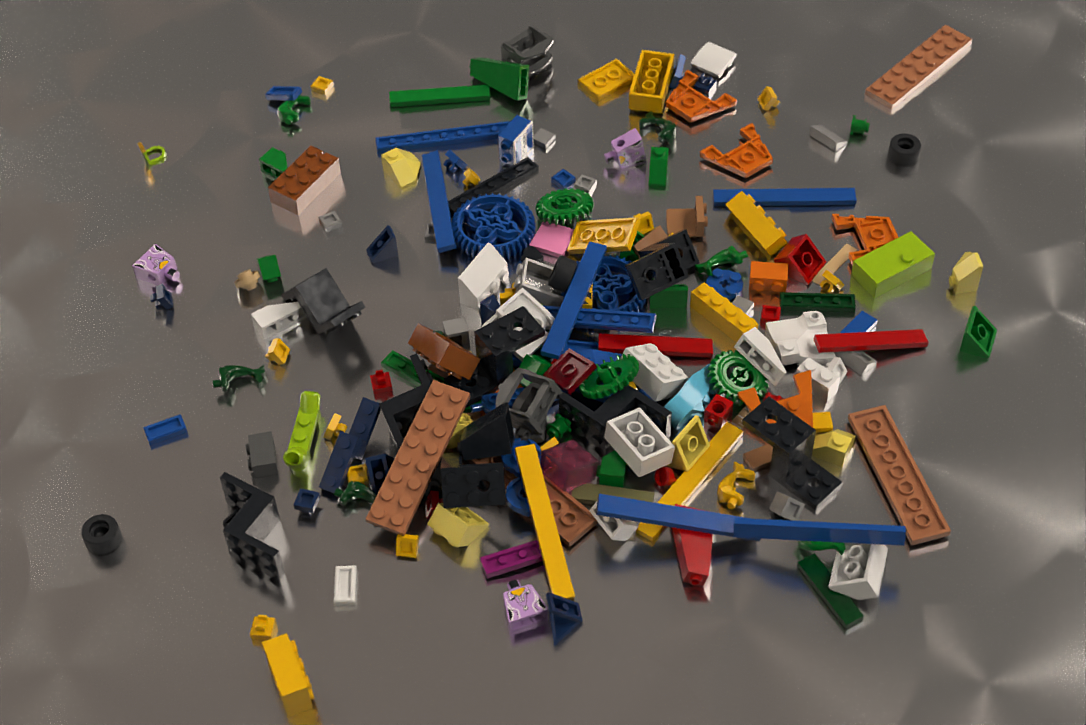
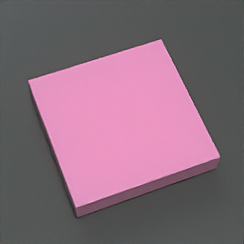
[529,221,574,258]

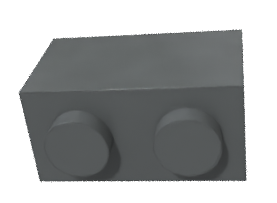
[245,431,279,478]

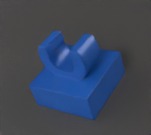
[443,149,467,173]

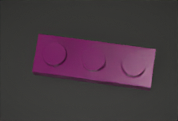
[480,540,543,579]

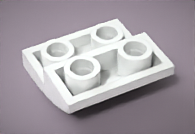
[691,42,737,78]

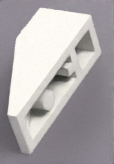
[251,302,308,340]
[734,327,787,386]

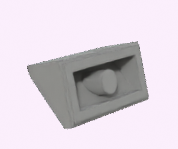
[809,125,847,152]
[834,351,877,375]

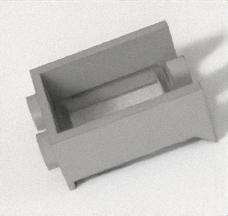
[514,258,564,307]

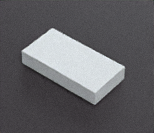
[334,566,357,606]

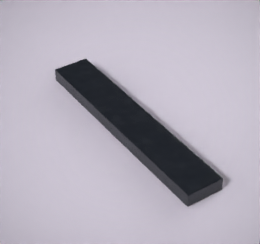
[448,157,539,216]

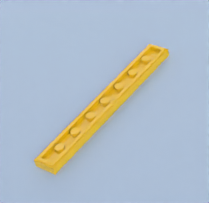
[636,422,743,542]
[514,444,575,600]

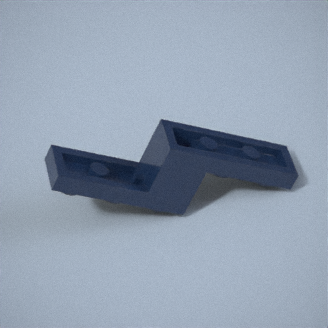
[319,397,381,493]

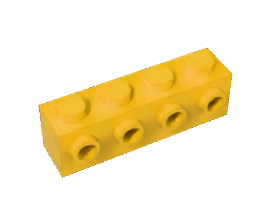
[725,191,788,257]
[690,282,758,343]

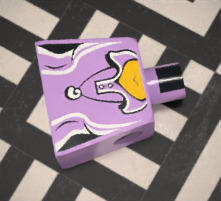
[604,128,646,168]
[132,244,180,285]
[503,580,548,633]

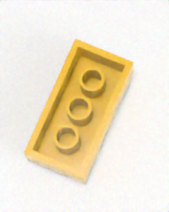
[629,50,674,114]

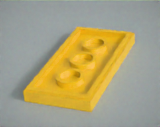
[567,217,641,254]

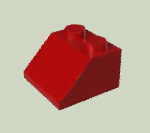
[773,234,826,285]

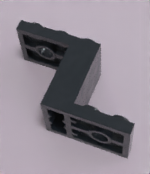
[625,229,700,300]
[281,268,365,334]
[444,306,545,408]
[379,353,433,449]
[559,385,672,450]
[742,396,843,510]
[424,452,506,508]
[220,472,285,579]

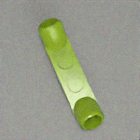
[283,391,321,471]

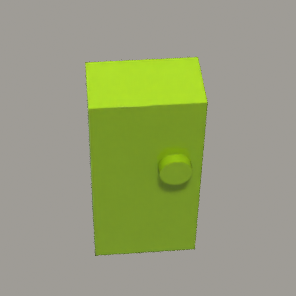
[851,231,935,299]

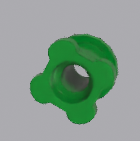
[850,115,870,136]
[546,413,572,440]

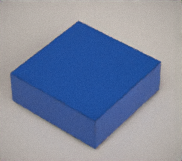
[551,169,576,190]

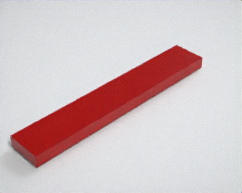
[813,329,929,353]
[598,333,713,358]

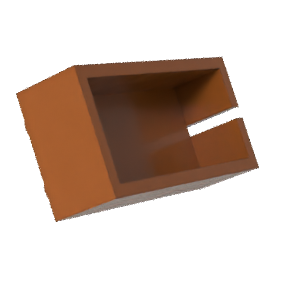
[268,146,341,216]
[408,323,480,380]

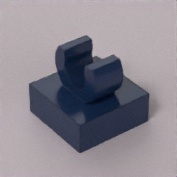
[694,73,717,96]
[150,284,173,310]
[293,488,320,515]

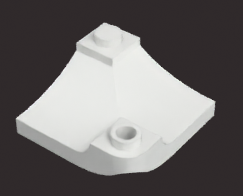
[482,288,555,361]
[765,311,836,367]

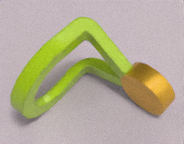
[137,142,166,165]

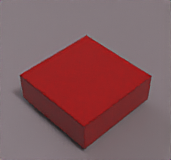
[760,305,781,324]

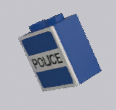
[498,115,534,166]

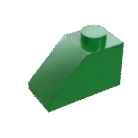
[259,147,288,179]
[648,147,669,187]
[256,254,281,283]
[596,450,627,488]

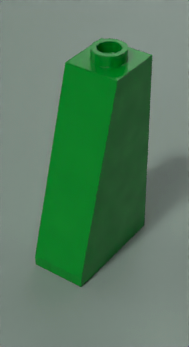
[470,57,529,100]

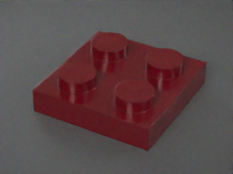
[543,348,597,395]

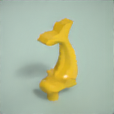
[717,462,756,509]

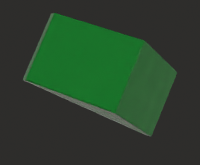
[519,354,553,388]

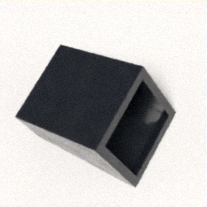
[458,402,515,461]

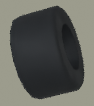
[888,133,922,166]
[548,255,577,292]
[81,514,121,555]

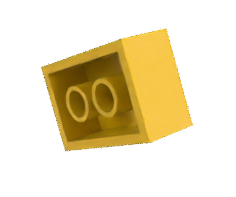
[262,633,315,718]

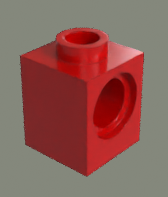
[704,394,734,429]

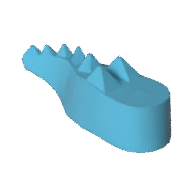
[664,363,717,430]

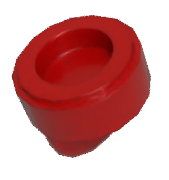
[655,466,677,487]

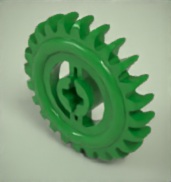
[535,188,594,226]
[707,350,769,406]
[579,354,639,399]

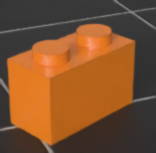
[749,261,788,292]

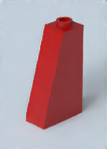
[672,504,713,586]

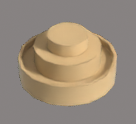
[234,269,261,291]

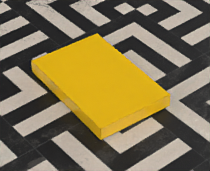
[578,59,635,101]

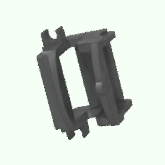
[501,26,553,77]
[495,368,563,441]

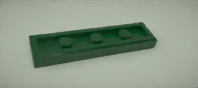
[779,292,856,313]
[797,553,864,629]

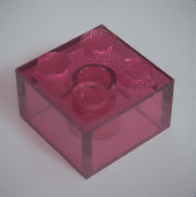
[540,439,599,492]

